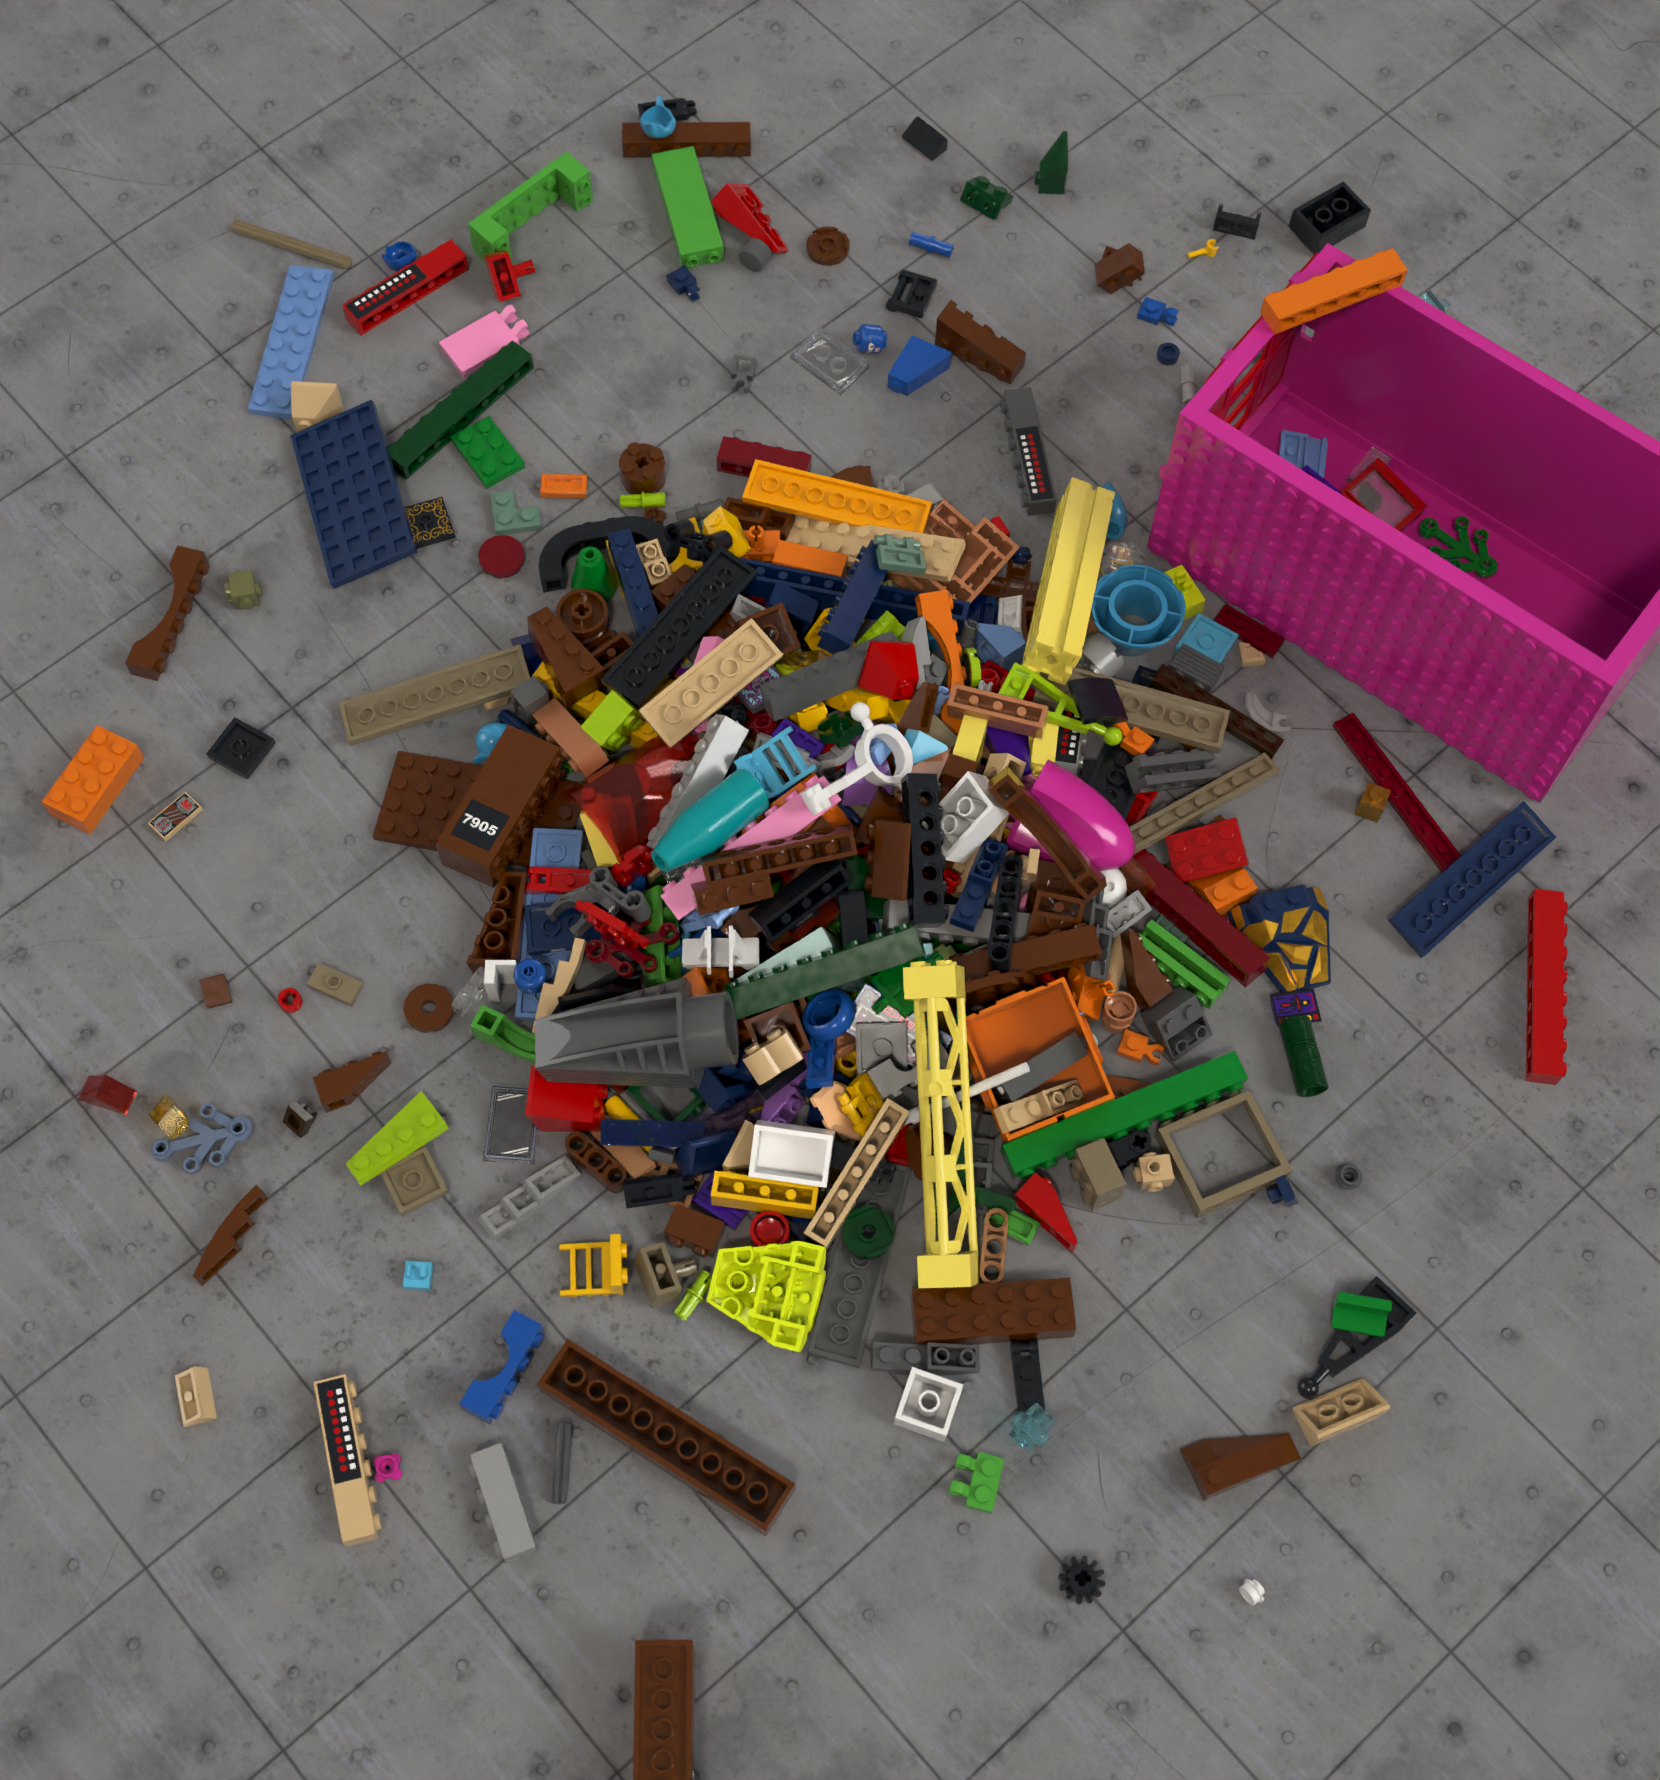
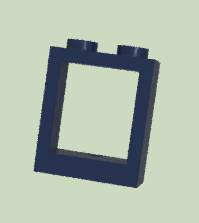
[695,1067,757,1113]

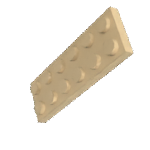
[639,618,783,749]

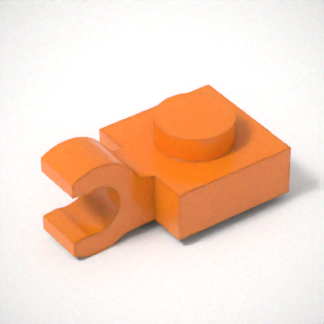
[1113,722,1155,756]

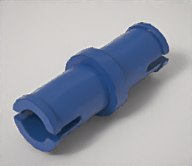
[909,231,954,258]

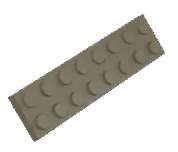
[338,644,531,746]
[1033,667,1230,754]

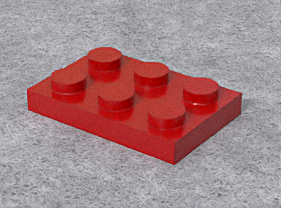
[1165,817,1249,883]

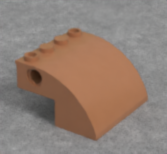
[886,499,1020,604]

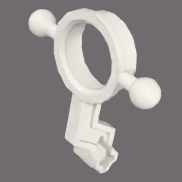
[800,702,921,816]

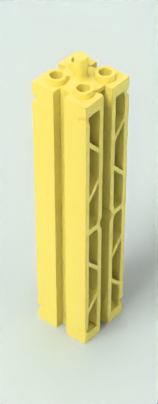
[1021,477,1115,685]

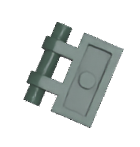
[873,534,926,575]

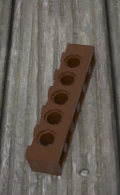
[701,823,858,887]

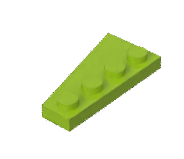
[345,1091,449,1186]

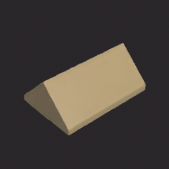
[1292,1377,1390,1447]

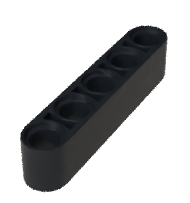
[988,855,1023,973]

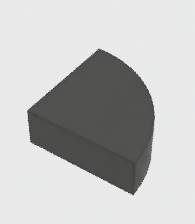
[648,1144,675,1164]

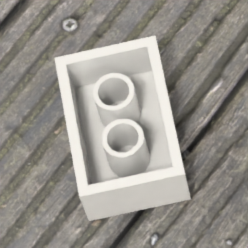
[920,771,1009,864]

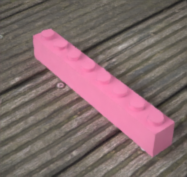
[661,775,841,921]

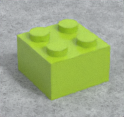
[581,690,644,752]

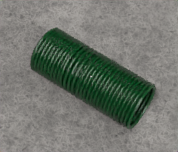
[1278,1015,1329,1097]

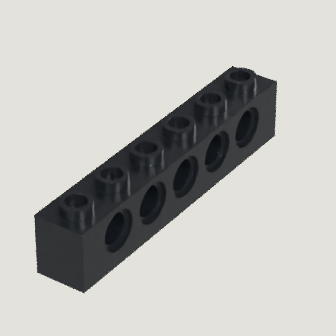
[901,773,948,928]

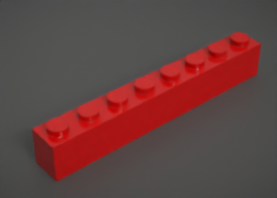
[1526,889,1568,1085]

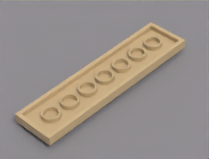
[785,515,966,583]

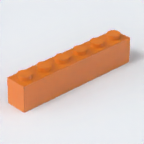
[1260,248,1408,335]

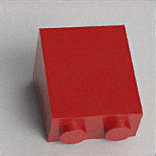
[525,1066,608,1132]

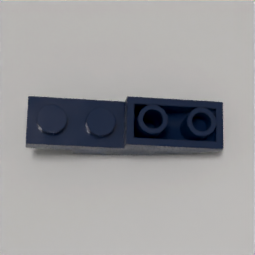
[949,838,1008,932]

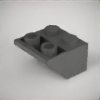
[1140,986,1213,1062]

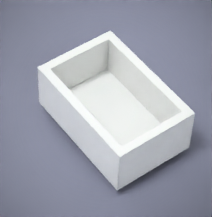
[748,1120,835,1188]

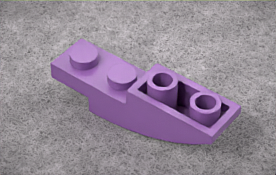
[760,1050,808,1124]

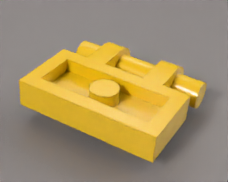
[837,1072,884,1138]

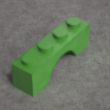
[470,1005,535,1065]

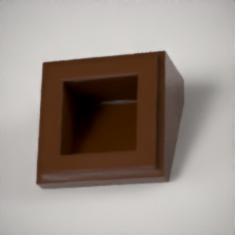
[199,974,232,1009]

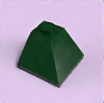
[1034,131,1068,194]

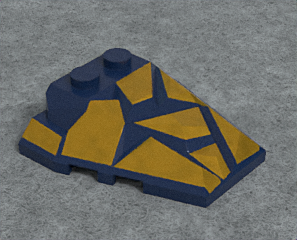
[1227,885,1331,993]

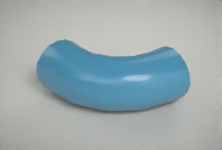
[1101,481,1128,540]

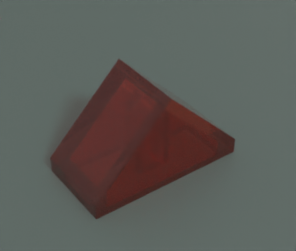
[78,1074,137,1115]

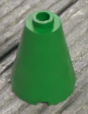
[571,547,617,603]

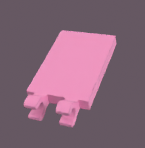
[439,304,530,377]

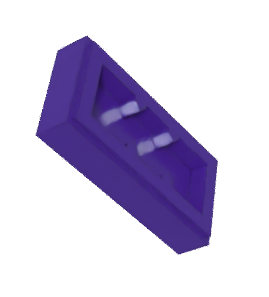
[770,718,825,759]

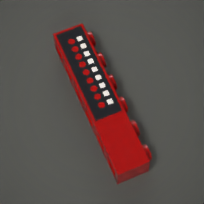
[342,239,469,336]

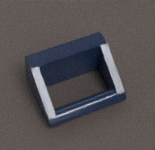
[674,1129,736,1177]

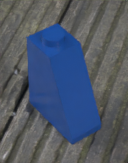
[887,335,952,396]

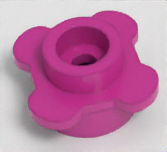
[374,1453,402,1483]

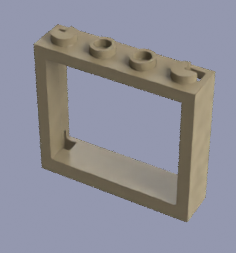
[1155,1090,1293,1218]

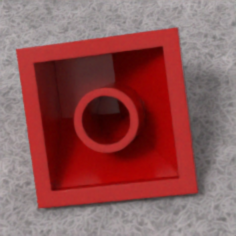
[857,641,919,700]

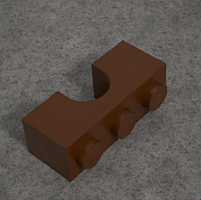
[690,874,774,915]

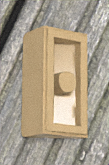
[175,1366,217,1427]

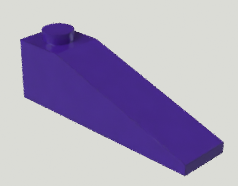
[985,726,1031,776]

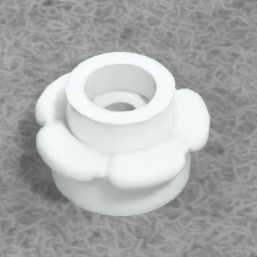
[1239,1579,1265,1606]

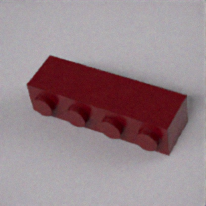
[717,436,812,478]

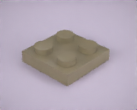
[380,1146,449,1216]

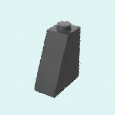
[575,948,639,993]

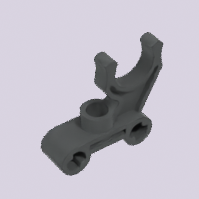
[545,866,652,938]

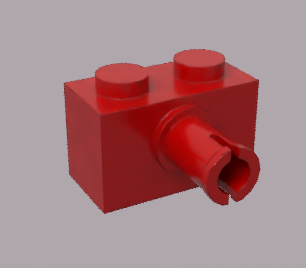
[484,250,536,302]

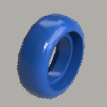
[802,988,856,1042]

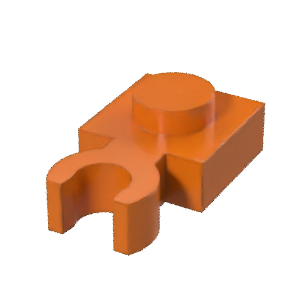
[1116,1029,1164,1065]

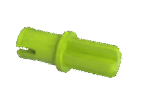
[619,491,665,510]
[674,1270,712,1321]

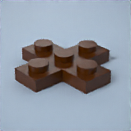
[979,559,1040,608]

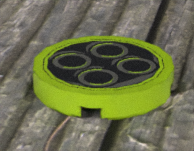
[961,647,981,688]

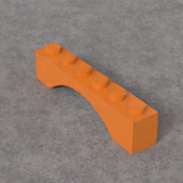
[915,590,966,736]

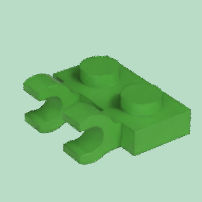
[948,1452,1004,1514]

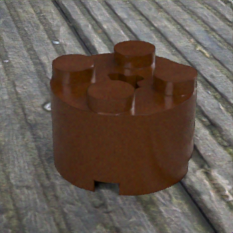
[619,442,666,495]

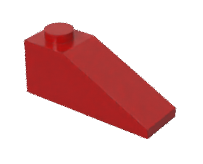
[1014,1173,1078,1253]

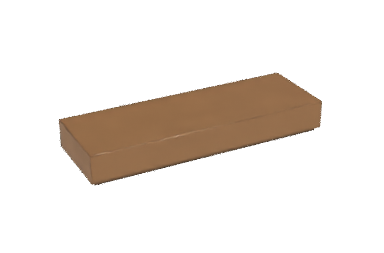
[589,1114,656,1179]

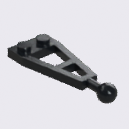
[1297,1276,1416,1399]

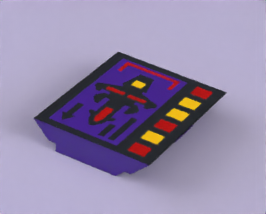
[1270,989,1322,1027]

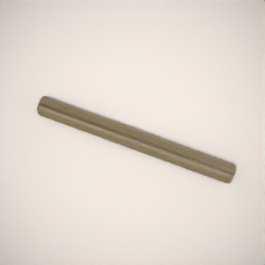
[231,219,352,269]

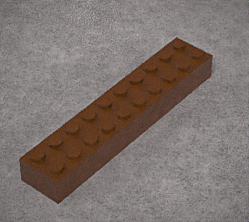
[537,1339,795,1537]

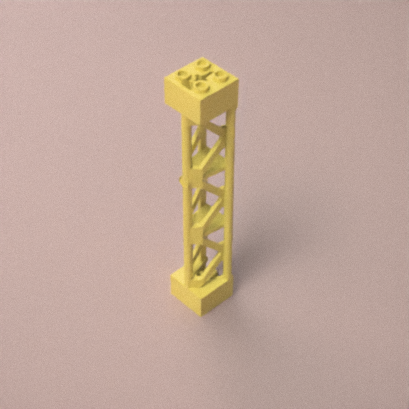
[903,960,980,1288]

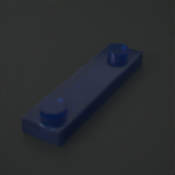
[600,1119,706,1148]

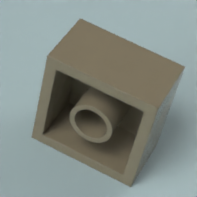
[1069,1138,1126,1211]

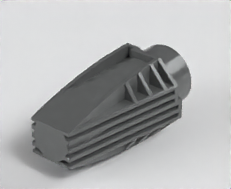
[535,977,739,1088]

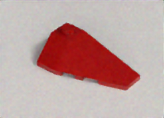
[710,183,788,253]

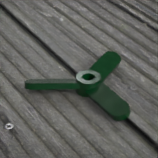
[935,1141,1016,1228]

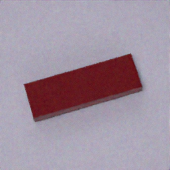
[1214,604,1285,659]

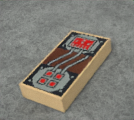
[148,792,203,842]

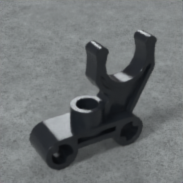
[664,519,733,573]

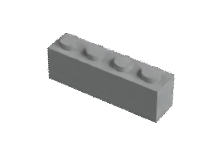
[468,1443,538,1563]

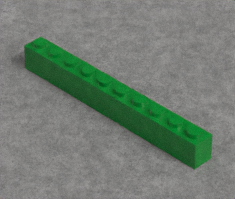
[1000,1051,1248,1180]

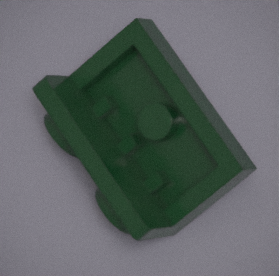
[960,176,1014,220]

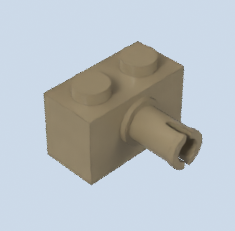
[634,1242,697,1308]

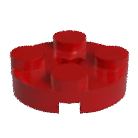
[611,844,654,888]

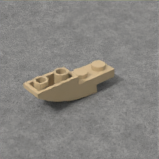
[993,1079,1086,1134]

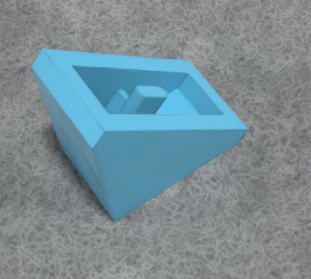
[894,729,948,765]

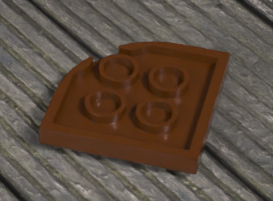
[965,970,1038,1015]

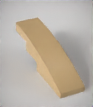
[532,938,587,1034]

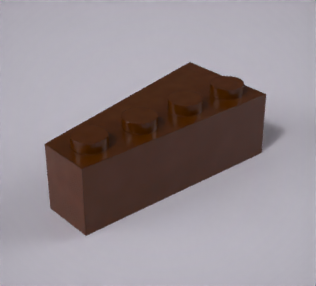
[466,872,529,975]

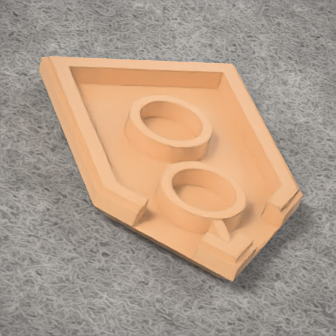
[809,1080,868,1141]

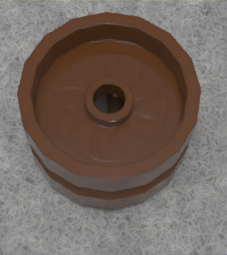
[556,589,610,647]

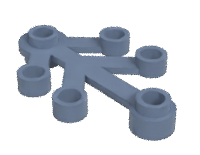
[151,1103,252,1175]

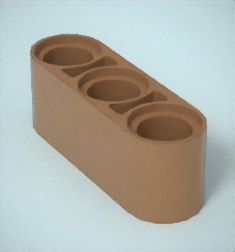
[980,1208,1008,1284]

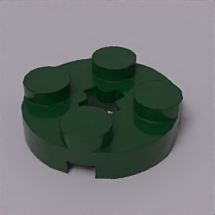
[817,711,864,747]
[842,1206,895,1260]

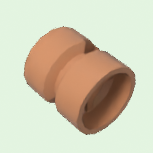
[1101,991,1137,1034]

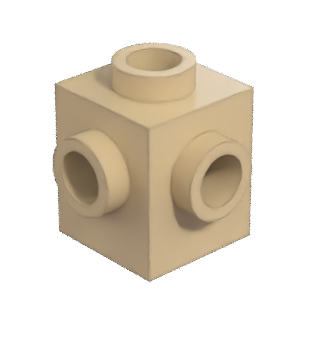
[1133,1152,1174,1192]

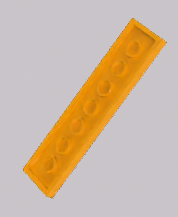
[742,459,932,533]

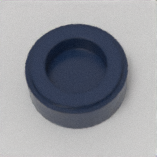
[1157,343,1180,365]

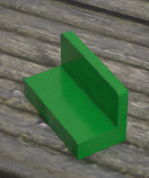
[1331,1291,1392,1338]

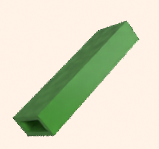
[652,146,724,268]

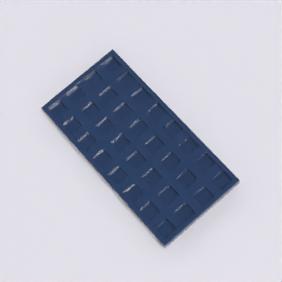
[291,400,418,589]

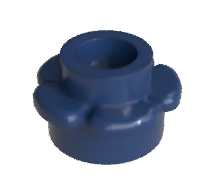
[1010,546,1032,565]

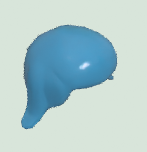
[640,95,676,139]
[473,720,508,764]

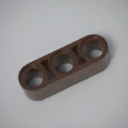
[564,1131,628,1193]

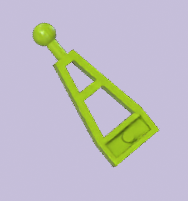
[998,662,1123,746]

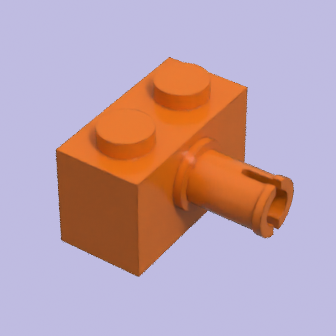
[741,525,780,563]
[1067,964,1115,1021]

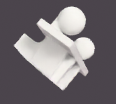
[682,926,759,978]

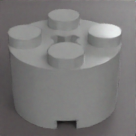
[1076,631,1125,677]

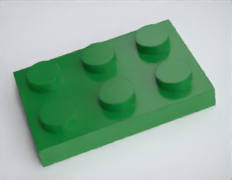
[450,416,525,489]

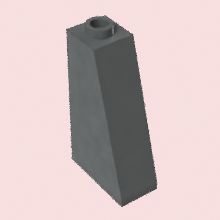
[991,1032,1088,1105]

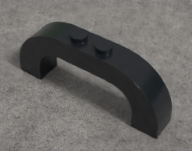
[539,516,679,593]

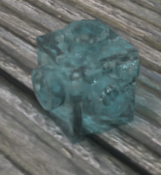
[1009,1403,1057,1452]

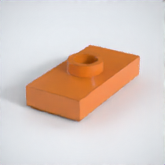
[540,474,588,498]

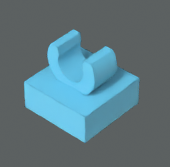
[402,1261,433,1291]

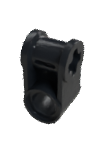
[1107,1131,1151,1171]

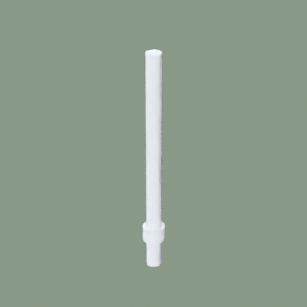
[904,1062,1030,1126]

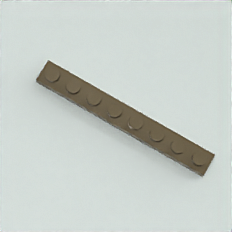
[1129,753,1280,855]

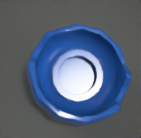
[381,241,417,272]

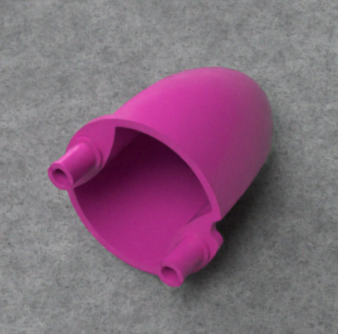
[1005,760,1135,871]

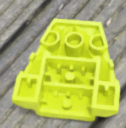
[706,1241,826,1353]

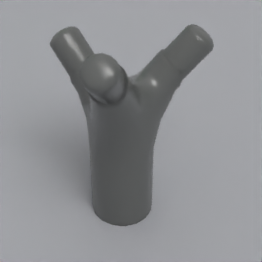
[824,767,845,781]

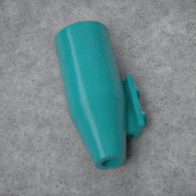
[651,769,769,872]

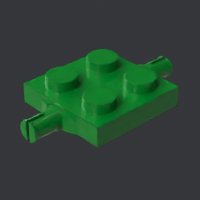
[871,951,944,1020]

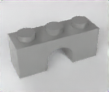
[866,1035,949,1100]

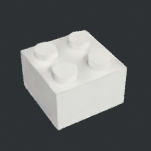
[894,1367,963,1443]

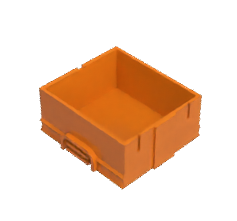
[957,977,1115,1144]

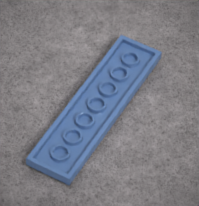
[248,265,334,419]
[515,828,583,1021]

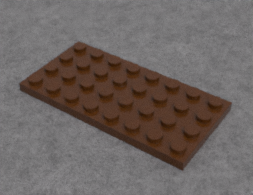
[373,751,586,868]

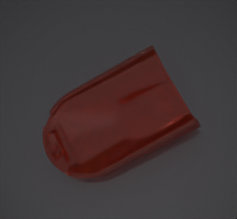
[563,735,699,864]

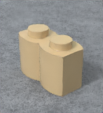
[742,1029,803,1085]

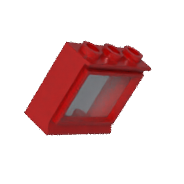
[1340,458,1427,533]

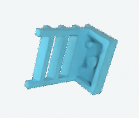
[734,726,817,800]

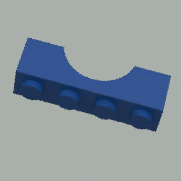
[459,1310,545,1425]

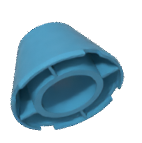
[1091,565,1186,657]

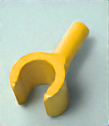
[1187,239,1219,258]

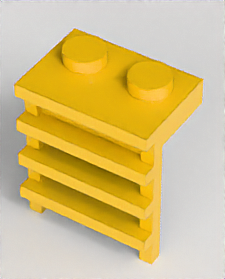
[559,1234,628,1298]

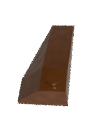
[1180,1433,1301,1501]

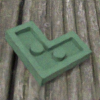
[490,490,542,536]

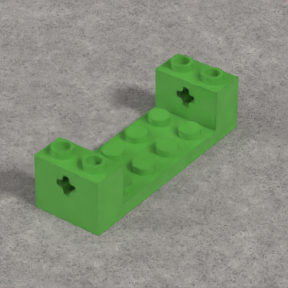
[468,151,593,262]

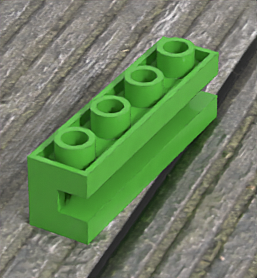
[1139,919,1231,1009]

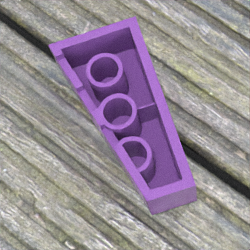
[841,720,893,806]

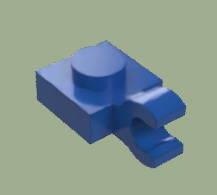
[1137,297,1179,326]

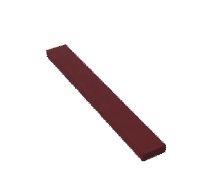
[1333,713,1461,873]

